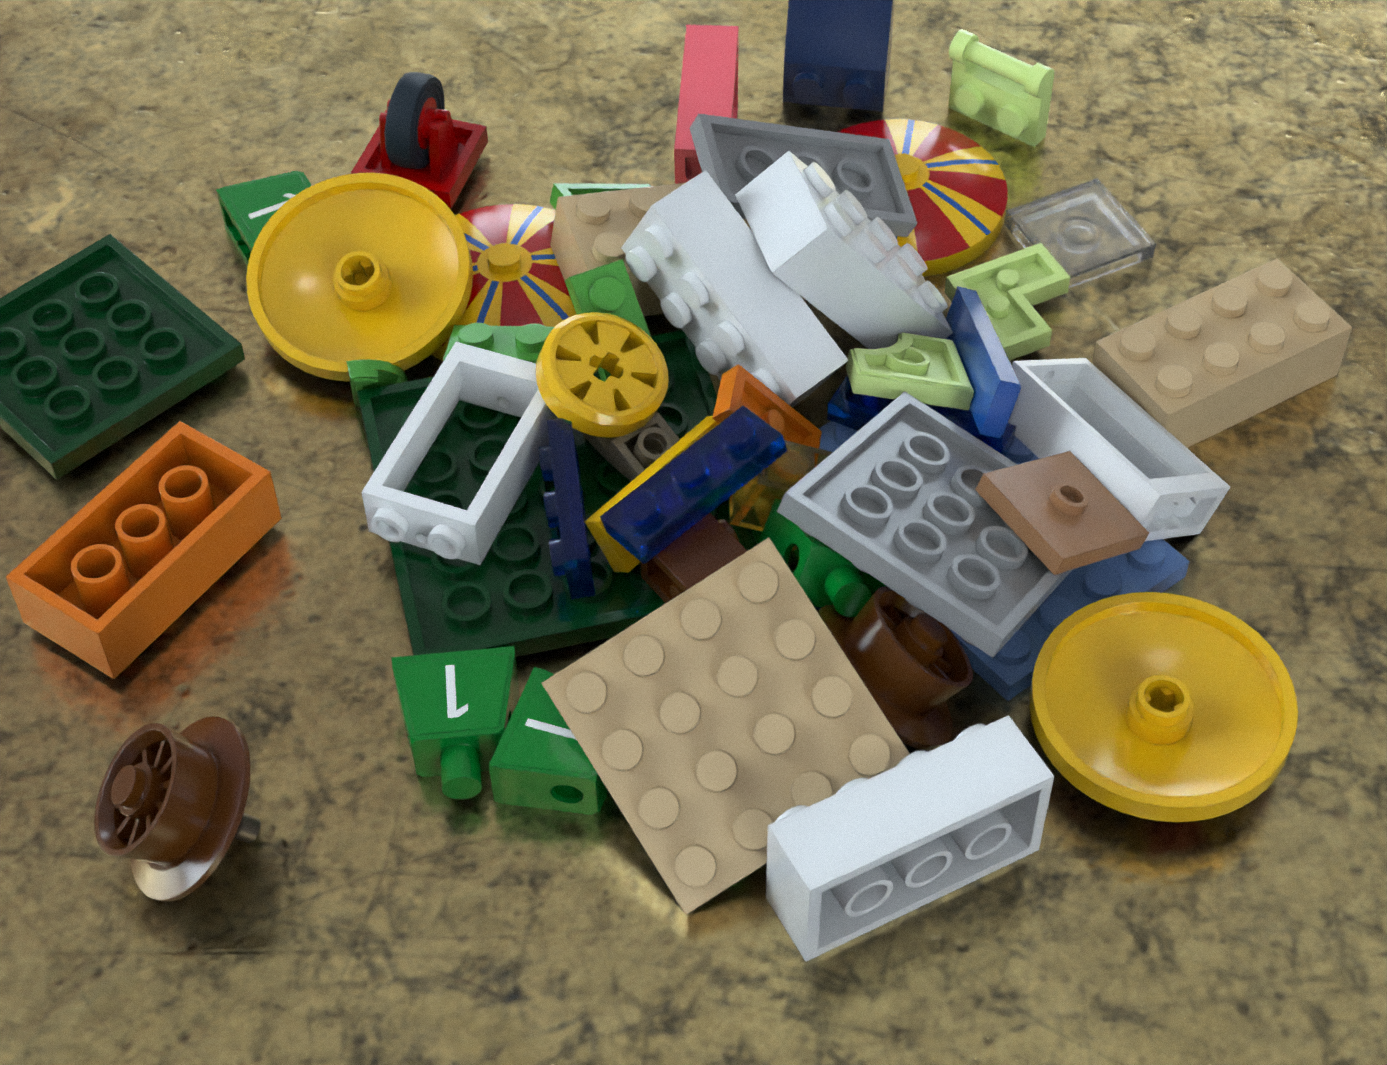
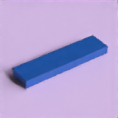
[945,286,1022,439]

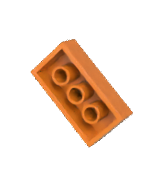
[6,421,282,679]

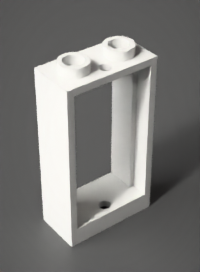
[361,342,562,565]
[1006,358,1230,542]

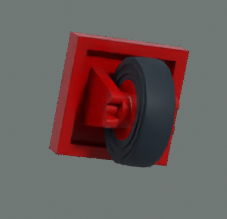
[351,72,488,209]

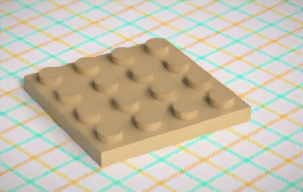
[542,538,909,915]

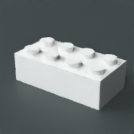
[735,151,953,349]
[622,170,849,408]
[766,715,1054,962]

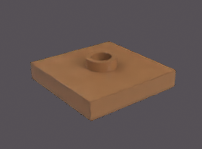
[975,451,1149,575]

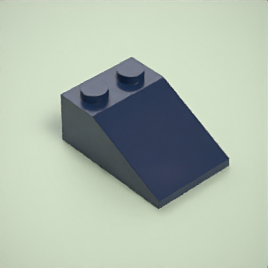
[783,0,895,112]

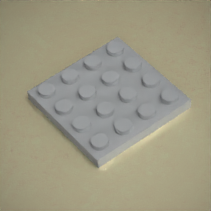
[777,391,1073,658]

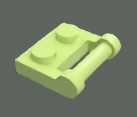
[948,29,1054,147]

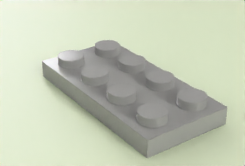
[689,114,917,237]

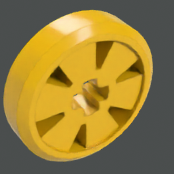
[535,312,669,438]

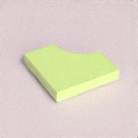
[845,332,974,410]

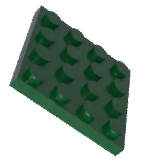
[0,234,245,480]

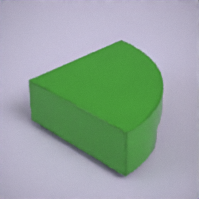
[346,359,408,407]

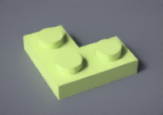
[945,243,1070,361]

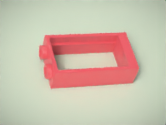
[674,24,739,184]

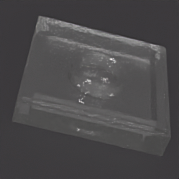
[1004,178,1156,289]

